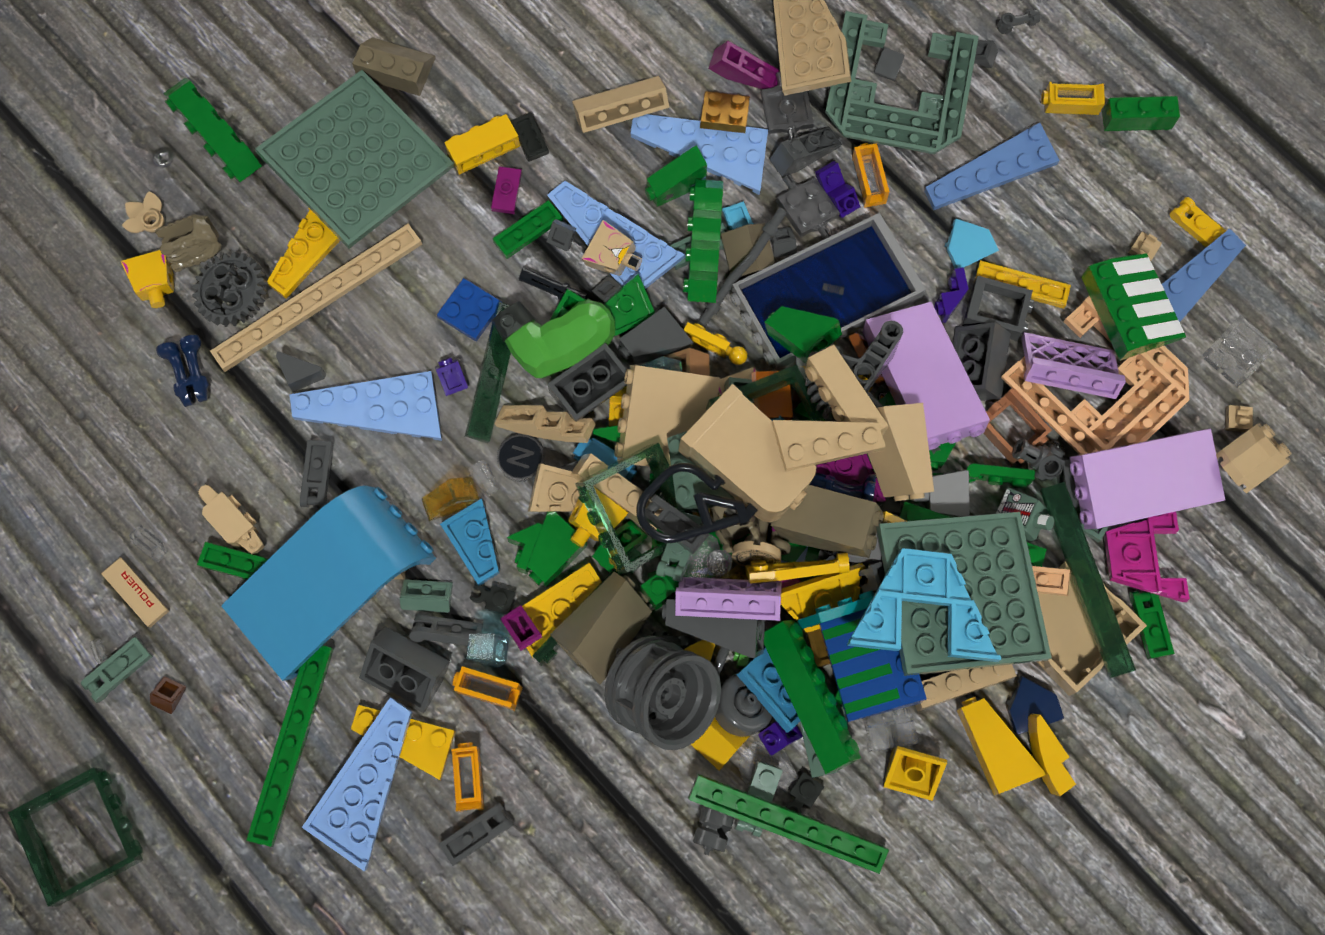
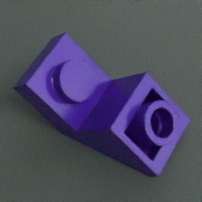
[815,161,861,218]
[935,267,969,323]

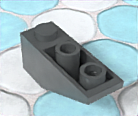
[769,127,842,177]

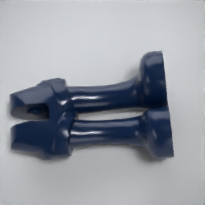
[156,335,209,407]
[809,473,876,502]

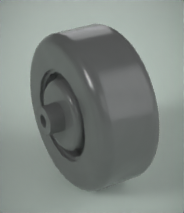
[715,674,772,737]

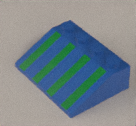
[819,608,927,722]

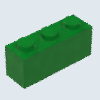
[1102,96,1180,131]

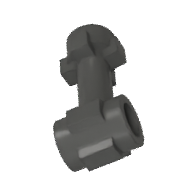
[997,8,1040,34]

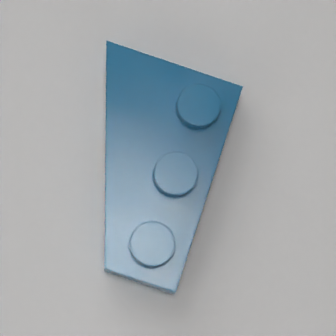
[440,498,499,586]
[737,647,800,733]

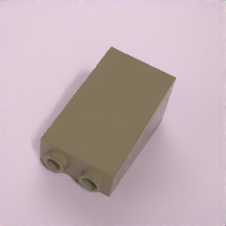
[771,485,884,558]
[550,572,652,684]

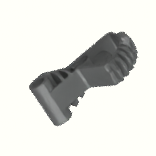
[804,321,903,419]

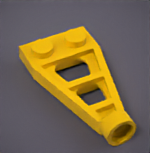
[745,553,850,584]

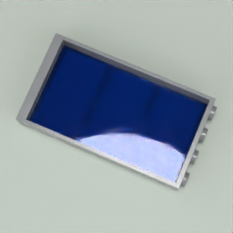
[730,213,926,371]

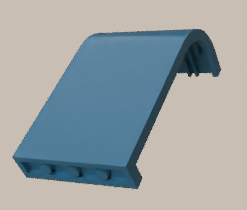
[221,486,436,681]

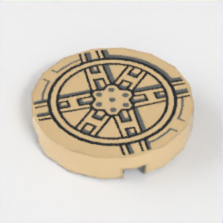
[731,541,782,567]

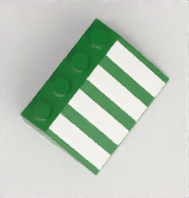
[1081,253,1186,361]

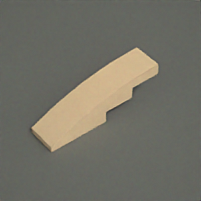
[494,405,596,443]

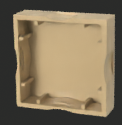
[1037,553,1147,696]

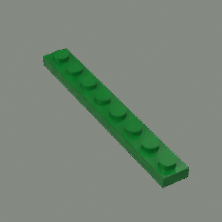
[246,646,334,847]
[688,774,889,874]

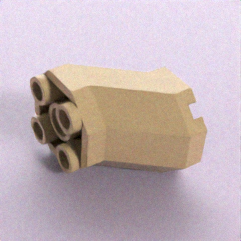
[1216,423,1292,493]

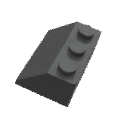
[953,322,1011,401]
[547,343,627,422]
[359,627,450,713]

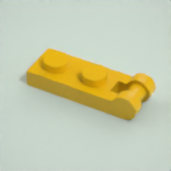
[1170,197,1226,247]

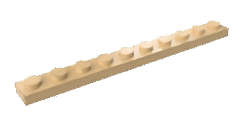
[210,224,422,372]

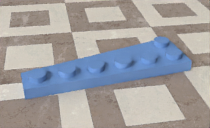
[924,123,1060,210]
[1162,228,1246,322]

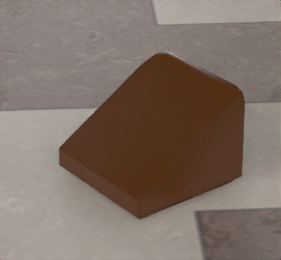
[150,676,186,714]

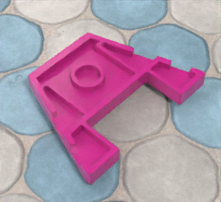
[1104,511,1190,602]

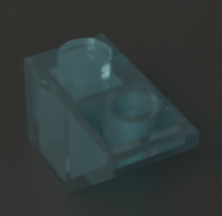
[467,634,509,667]

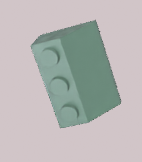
[667,431,734,512]

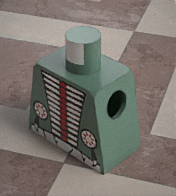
[996,488,1054,541]

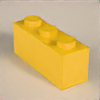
[444,114,520,175]

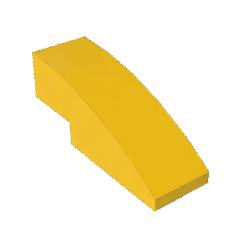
[1028,713,1076,796]

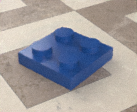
[437,278,503,342]

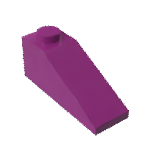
[708,41,781,89]

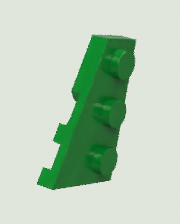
[603,273,655,336]

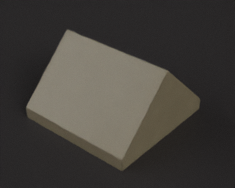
[720,223,775,277]

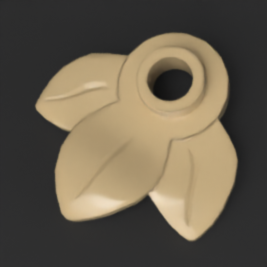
[122,192,164,233]

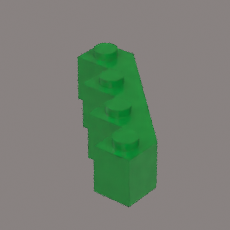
[163,78,262,182]
[683,179,723,303]

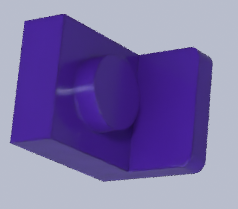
[435,357,468,396]
[758,722,803,756]

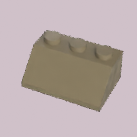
[352,37,435,96]

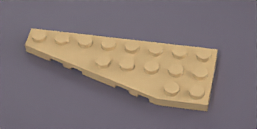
[773,0,852,96]

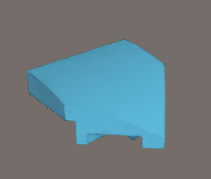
[944,219,999,268]

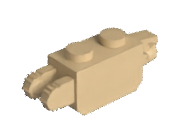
[198,485,265,555]

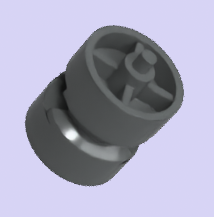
[693,807,734,856]

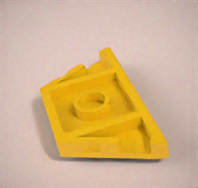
[781,563,866,633]

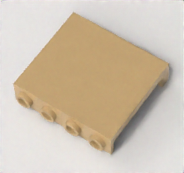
[614,365,720,469]

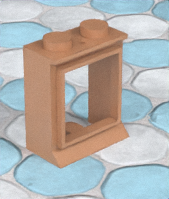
[983,388,1052,466]

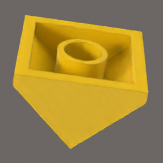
[690,717,750,771]
[883,746,947,801]

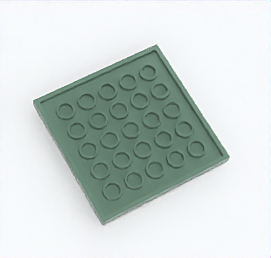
[255,70,454,249]
[876,512,1052,676]

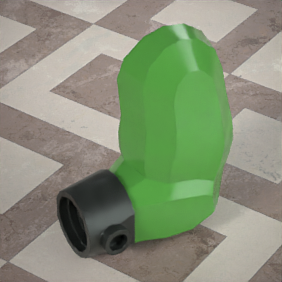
[492,299,615,378]

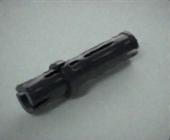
[519,267,588,301]

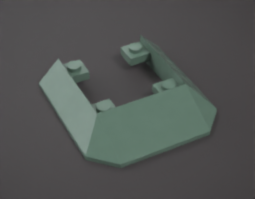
[825,11,979,154]

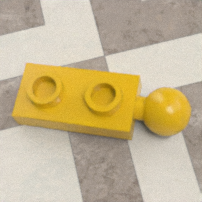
[684,322,748,365]

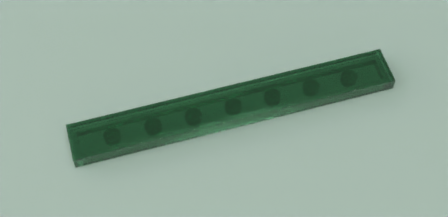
[1040,482,1136,679]

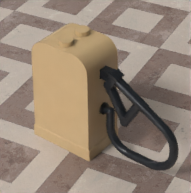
[636,384,816,543]

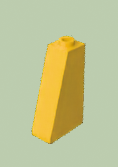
[957,697,1045,795]

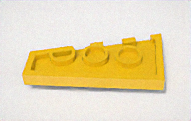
[267,208,341,299]
[522,563,602,658]
[351,705,456,781]

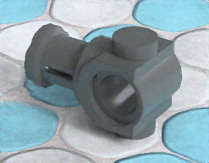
[1012,438,1065,481]

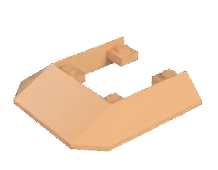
[1001,296,1189,455]

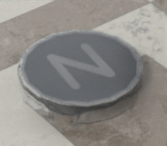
[496,434,545,482]

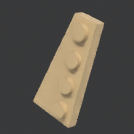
[772,420,886,472]
[528,464,584,512]

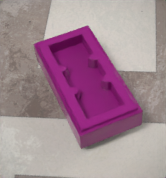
[491,166,522,214]

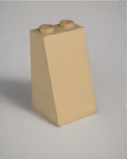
[868,403,934,501]

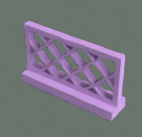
[1021,332,1126,399]
[675,577,782,621]

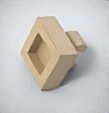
[1128,232,1162,261]
[1225,405,1253,432]

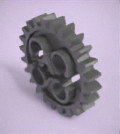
[192,252,268,327]

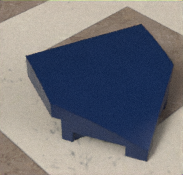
[1006,676,1064,735]

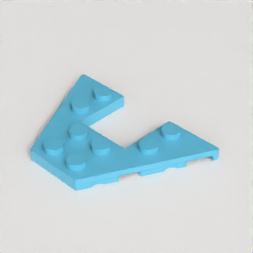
[847,548,1001,662]

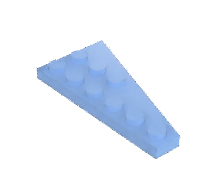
[631,114,768,195]
[547,181,686,289]
[289,371,442,441]
[302,698,412,871]

